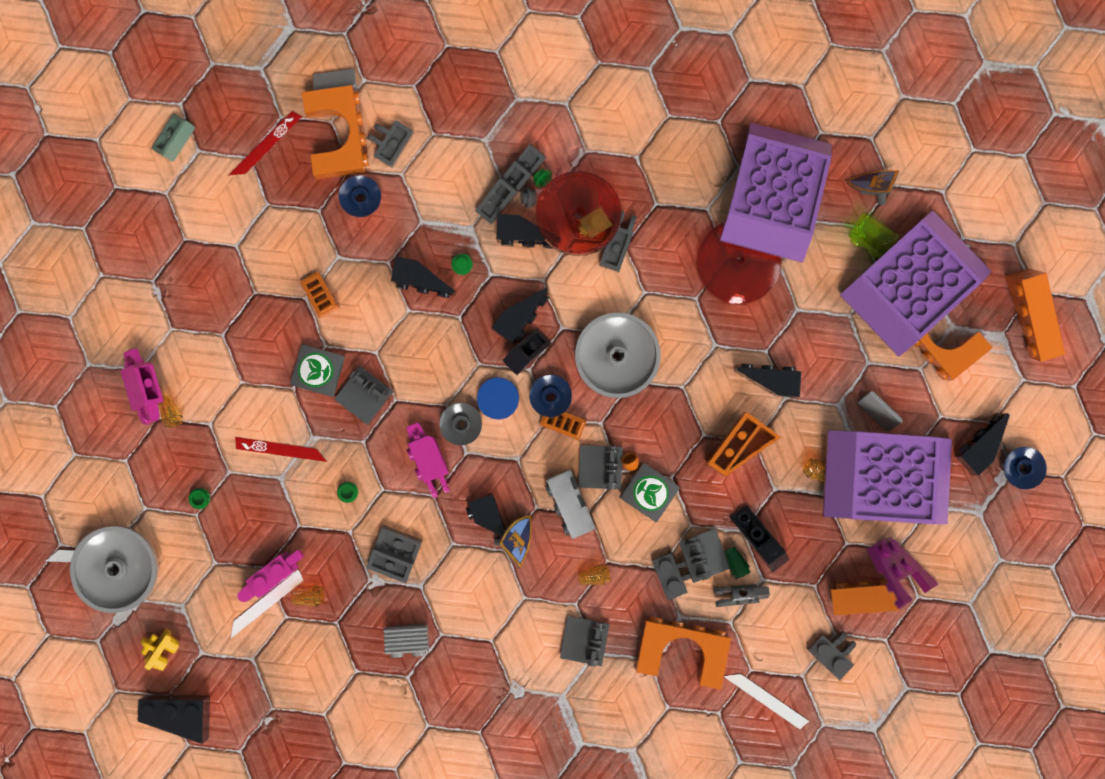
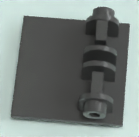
[334,366,394,425]
[578,445,623,489]
[679,528,729,583]
[560,616,610,667]

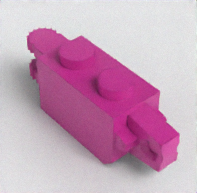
[120,349,164,425]
[406,423,450,498]
[237,549,305,603]

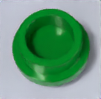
[533,168,552,189]
[451,254,473,275]
[337,482,359,503]
[189,488,211,509]

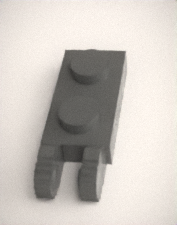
[599,211,637,273]

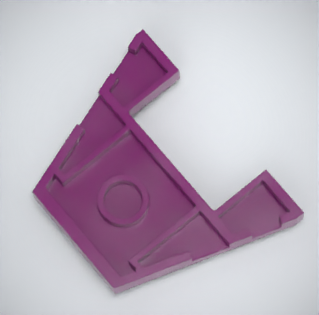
[867,536,938,610]

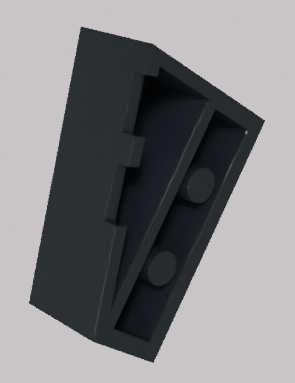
[137,695,210,744]

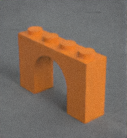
[302,85,369,180]
[914,332,992,381]
[635,616,731,689]

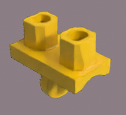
[140,628,180,671]

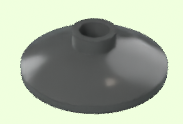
[439,403,482,445]

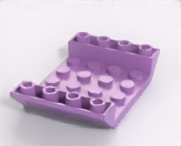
[720,122,832,263]
[840,210,992,357]
[822,430,952,524]

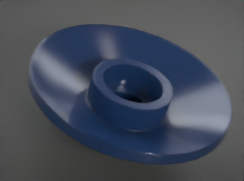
[339,175,381,217]
[529,375,572,417]
[1003,447,1047,490]

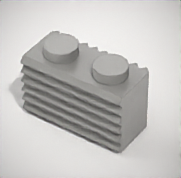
[384,623,430,658]

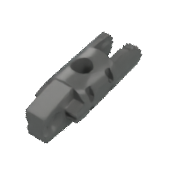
[713,584,770,607]

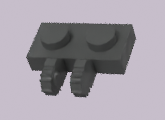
[367,121,414,168]
[651,552,691,601]
[807,631,856,681]

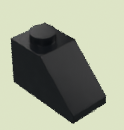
[502,328,551,375]
[466,494,506,536]

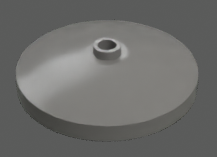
[575,313,661,398]
[70,526,159,613]

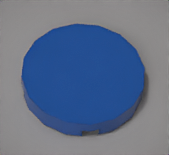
[477,377,519,420]

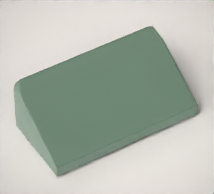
[151,113,195,162]

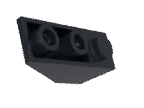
[496,214,560,249]
[391,256,456,298]
[491,288,549,344]
[734,364,801,398]
[955,413,1010,476]
[730,505,789,573]

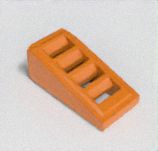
[300,271,339,318]
[539,412,587,441]

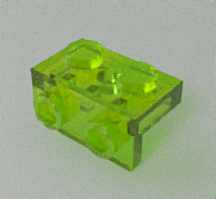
[848,212,900,259]

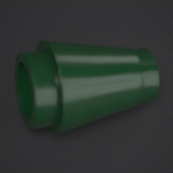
[724,547,751,580]

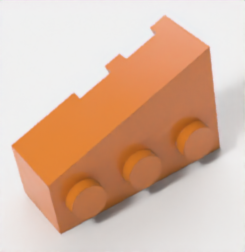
[705,412,781,477]
[831,579,901,615]

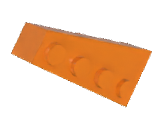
[1005,269,1065,362]

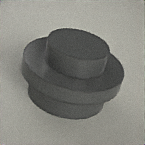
[520,187,536,208]

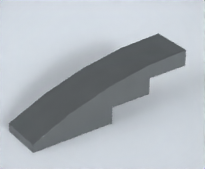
[475,144,547,224]

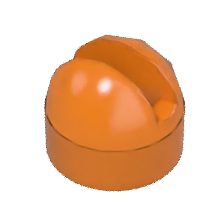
[621,452,639,471]

